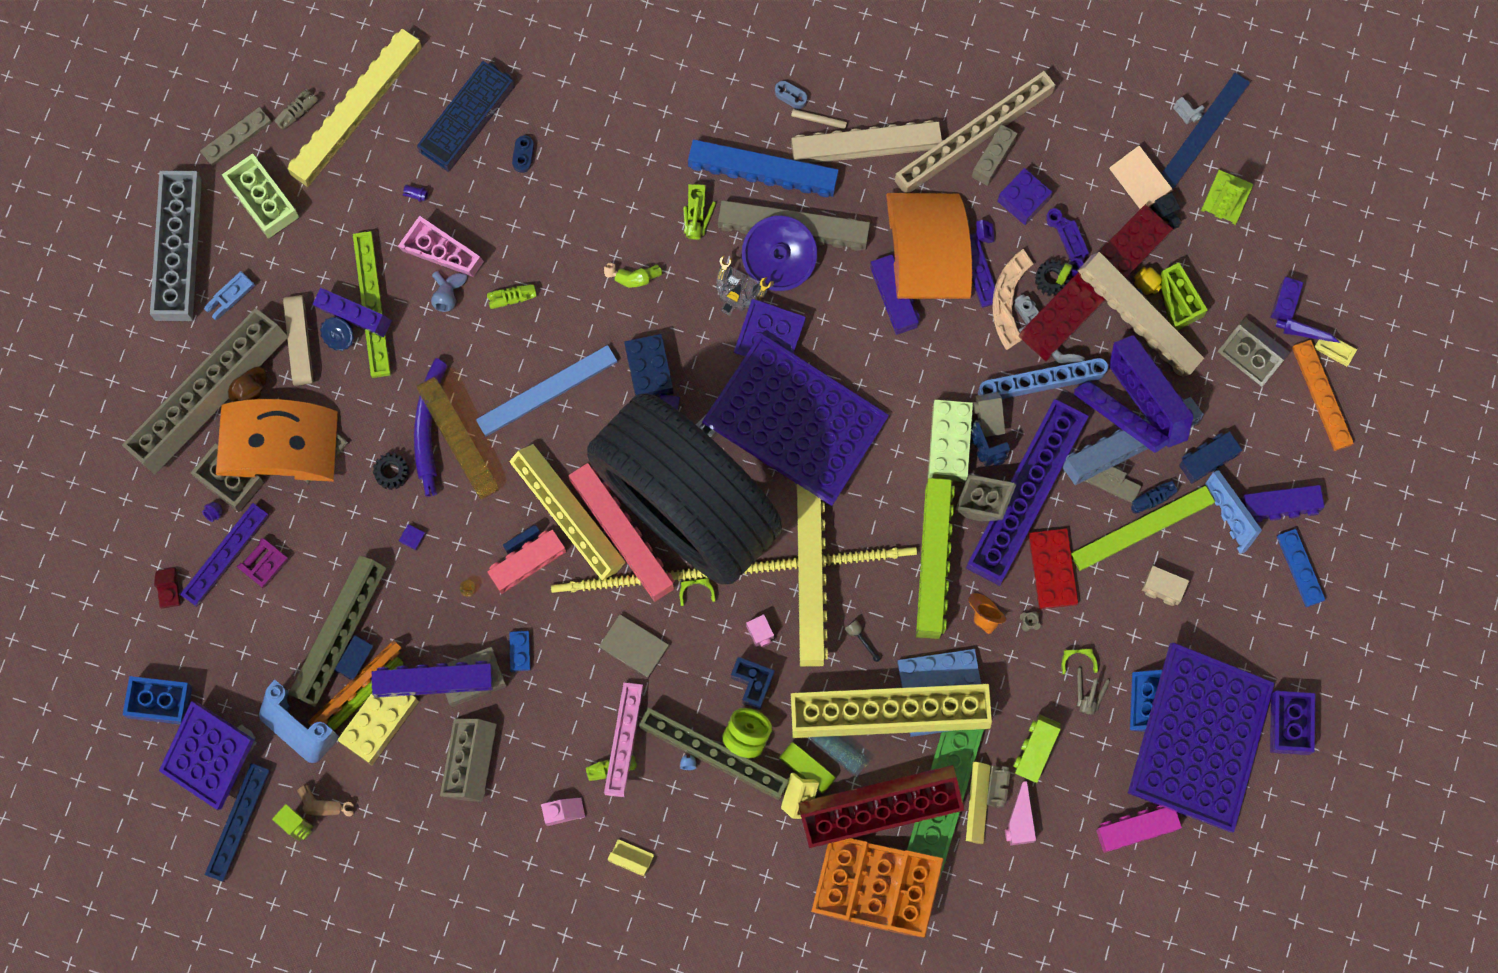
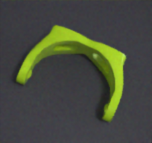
[679,579,715,606]
[1061,649,1098,674]

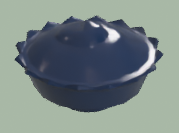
[320,317,354,351]

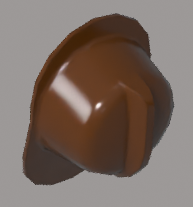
[228,367,267,402]

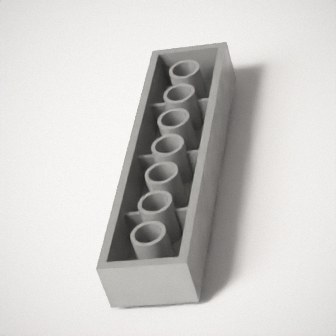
[150,171,202,321]

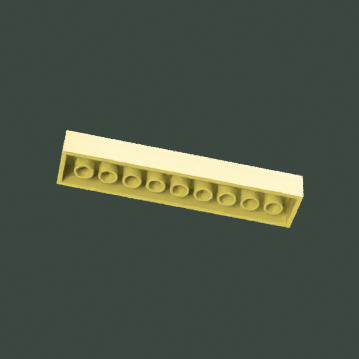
[791,684,992,738]

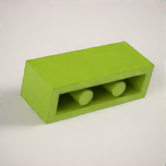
[272,804,313,841]

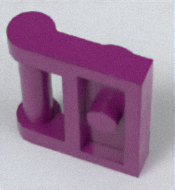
[237,538,289,588]

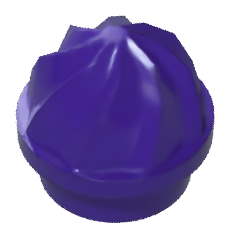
[202,502,222,522]

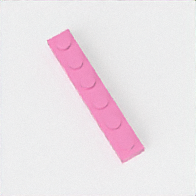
[604,683,643,797]

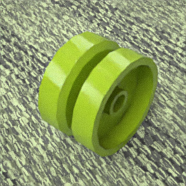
[723,708,772,758]

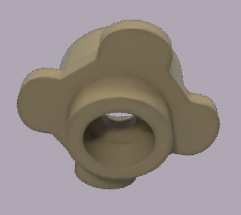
[1020,611,1041,632]

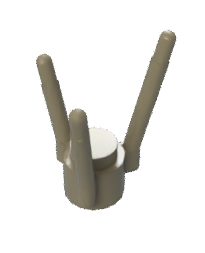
[1077,667,1110,715]

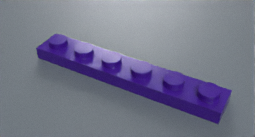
[1074,381,1169,453]
[180,503,269,607]

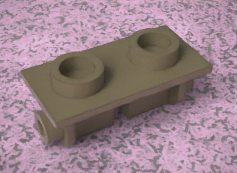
[987,765,1011,808]

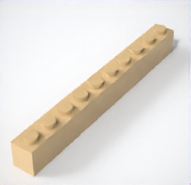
[895,71,1055,193]

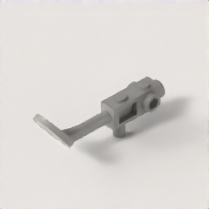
[1015,295,1085,365]

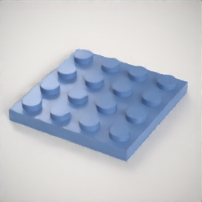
[898,649,981,737]

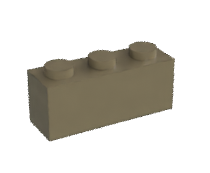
[972,124,1017,186]

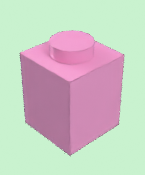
[746,615,774,647]

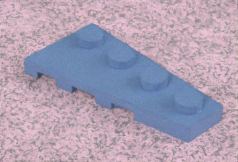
[1205,470,1262,554]

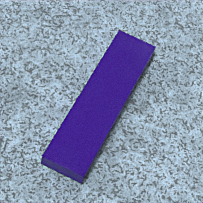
[970,233,995,308]

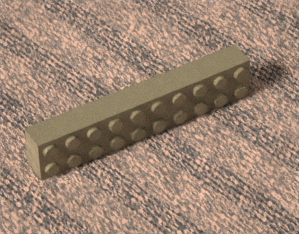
[122,308,288,475]

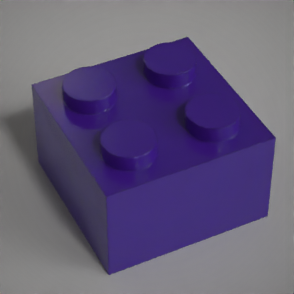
[997,168,1052,225]

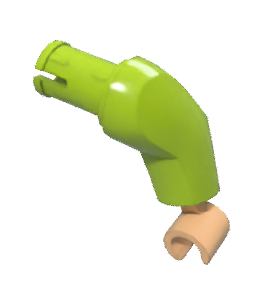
[604,263,662,288]

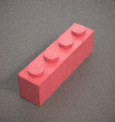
[487,530,566,594]

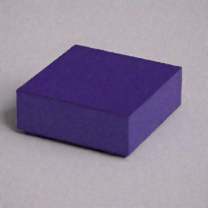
[399,524,425,551]

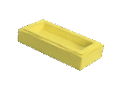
[1314,337,1357,367]

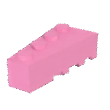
[398,216,484,277]

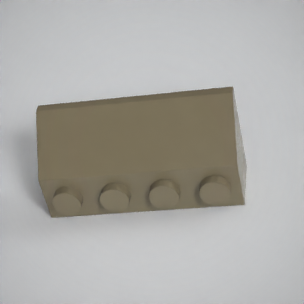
[440,719,496,802]

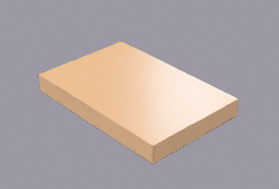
[1109,146,1173,209]

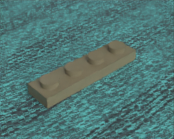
[200,107,272,167]

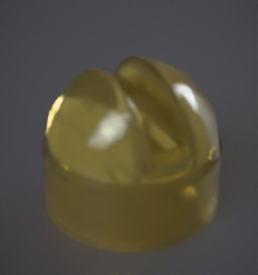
[460,580,475,597]

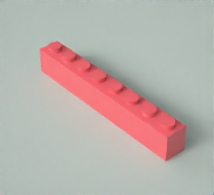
[569,463,675,602]

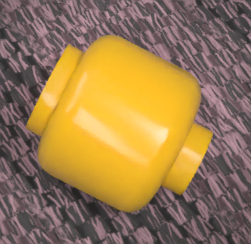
[1134,267,1162,295]

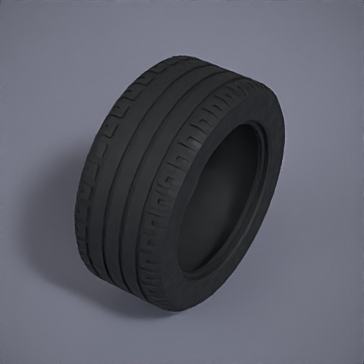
[587,394,782,585]

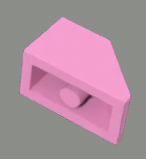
[541,798,585,826]

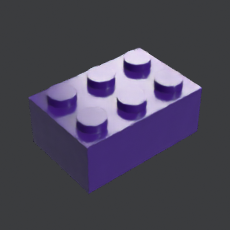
[1270,691,1315,755]

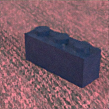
[1179,432,1243,484]

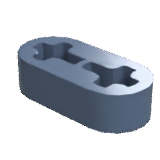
[775,81,807,109]

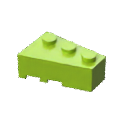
[1160,263,1208,331]
[1013,714,1061,783]

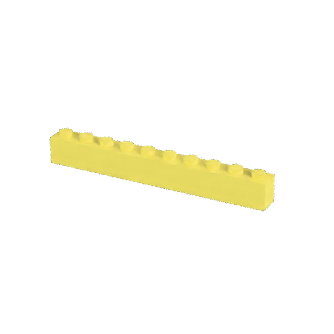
[288,29,422,187]
[797,484,828,666]

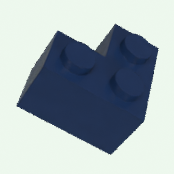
[731,657,775,710]

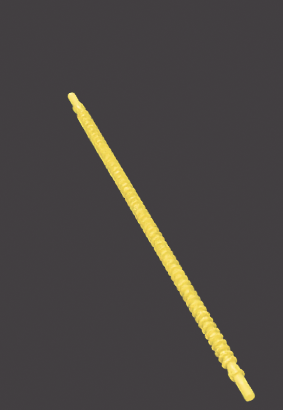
[551,547,917,593]

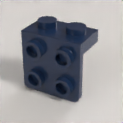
[970,422,1010,467]

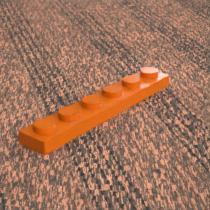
[1292,340,1354,451]
[308,640,401,726]

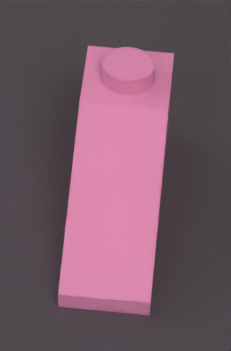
[1005,781,1036,846]

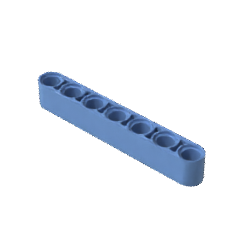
[978,358,1108,399]

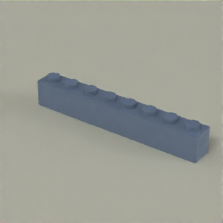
[1063,397,1204,486]

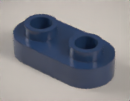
[512,135,534,173]

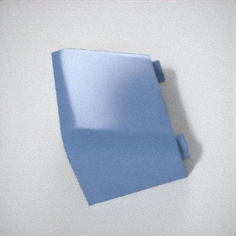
[259,680,339,763]

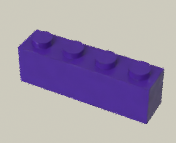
[870,255,920,335]
[312,288,392,337]
[1241,485,1324,523]

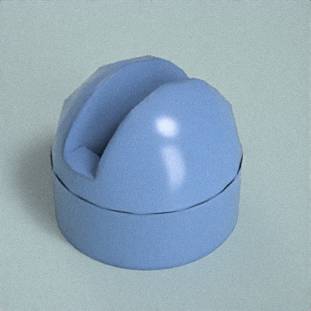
[680,755,696,770]

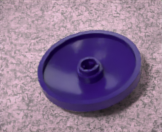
[742,215,817,291]

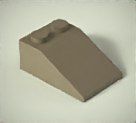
[955,475,1016,522]

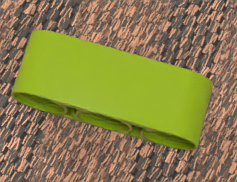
[779,742,835,794]

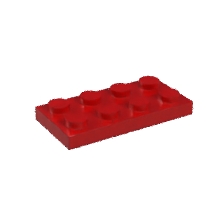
[1028,529,1078,609]

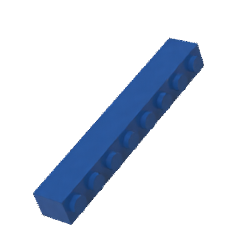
[688,140,838,197]

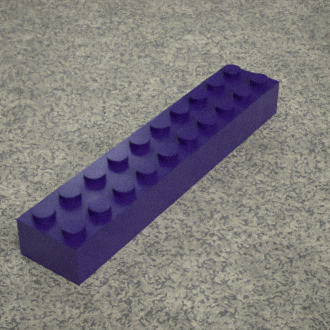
[966,399,1088,586]

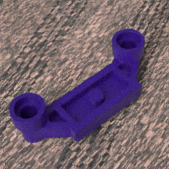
[1046,208,1089,277]

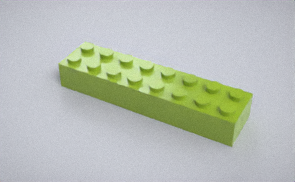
[916,478,955,639]

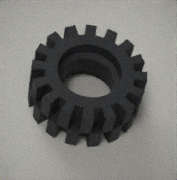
[1035,259,1070,296]
[373,453,409,490]

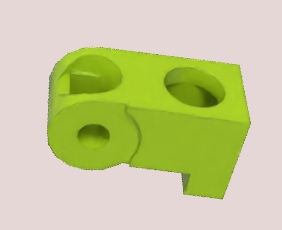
[688,184,705,221]

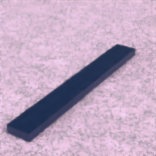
[1161,73,1250,195]

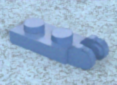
[204,271,255,320]

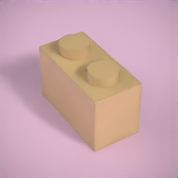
[1142,566,1189,606]

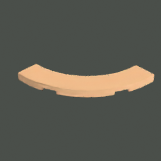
[993,249,1034,350]

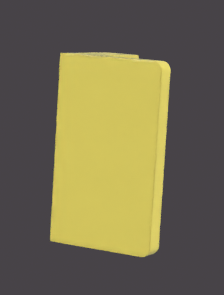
[781,773,819,819]
[608,840,654,877]

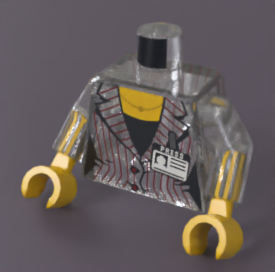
[716,255,774,315]

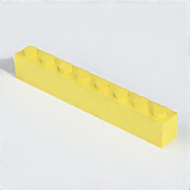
[509,444,626,580]

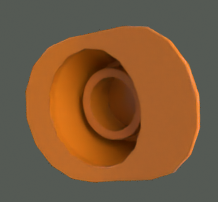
[969,593,1006,634]

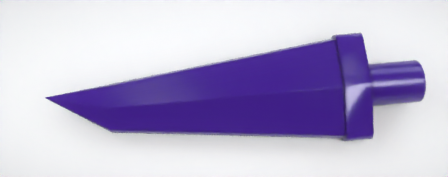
[1276,318,1341,343]

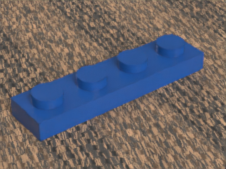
[1277,529,1325,608]

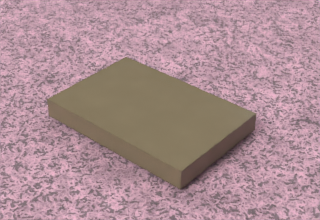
[599,615,669,678]

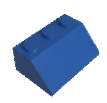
[1130,670,1162,732]

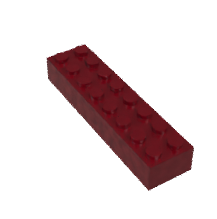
[798,765,964,848]

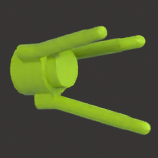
[683,197,716,240]

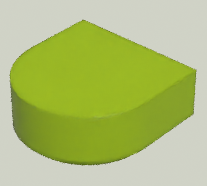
[1056,263,1073,285]

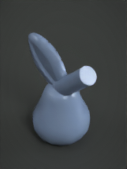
[431,271,467,312]

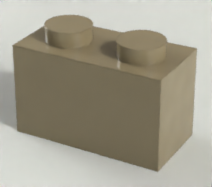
[973,392,1005,437]

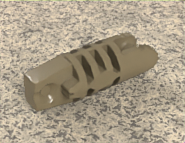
[274,89,318,130]

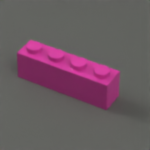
[1096,806,1182,853]

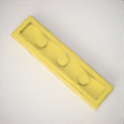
[966,762,990,844]

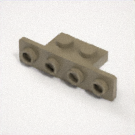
[1064,466,1141,503]

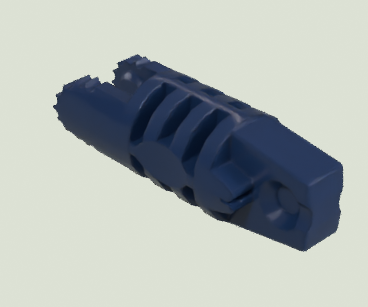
[1131,481,1178,514]

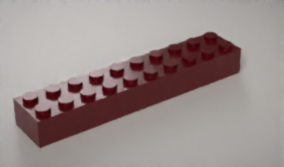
[1018,204,1173,361]

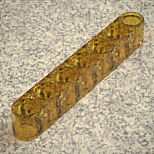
[417,377,499,499]

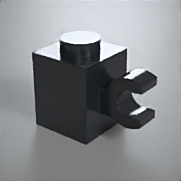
[1152,193,1181,230]

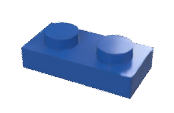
[509,631,530,672]

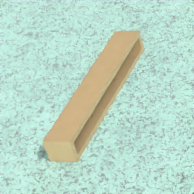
[791,120,942,164]
[1078,252,1204,377]

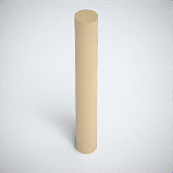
[791,109,847,129]

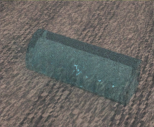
[807,736,871,778]

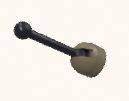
[845,620,881,662]

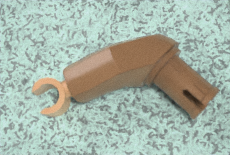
[297,785,354,816]

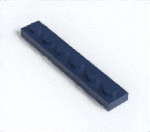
[204,763,270,882]

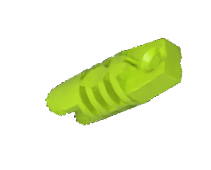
[487,285,536,309]
[586,755,637,781]

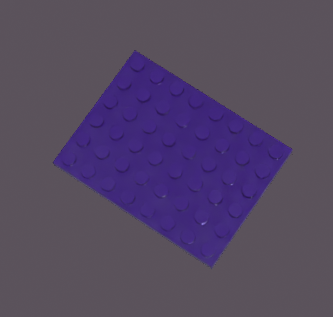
[702,334,889,506]
[1128,643,1274,832]

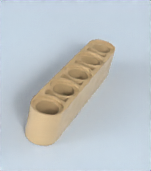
[283,295,313,386]

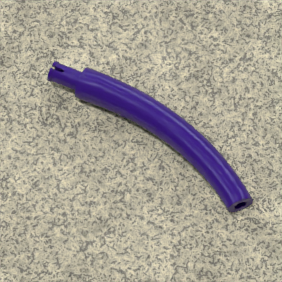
[414,358,448,497]

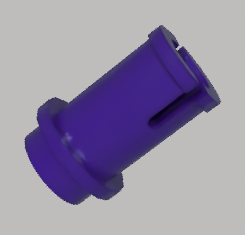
[403,184,428,202]

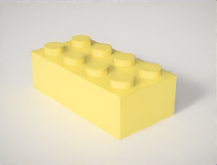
[338,693,419,765]

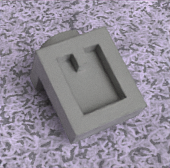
[1173,97,1204,124]

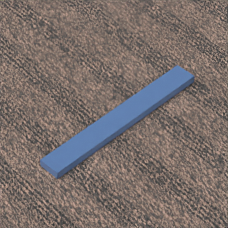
[476,345,617,437]

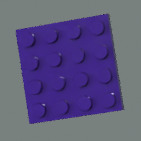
[159,701,255,810]

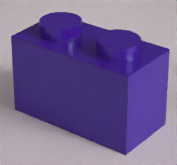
[1270,277,1303,322]

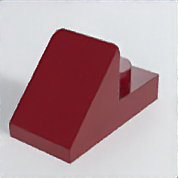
[154,568,181,609]

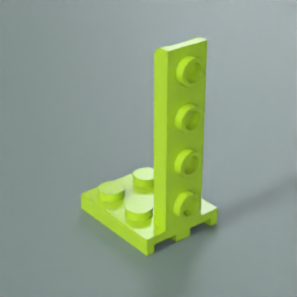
[1201,170,1253,225]

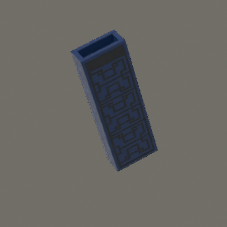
[417,61,514,172]

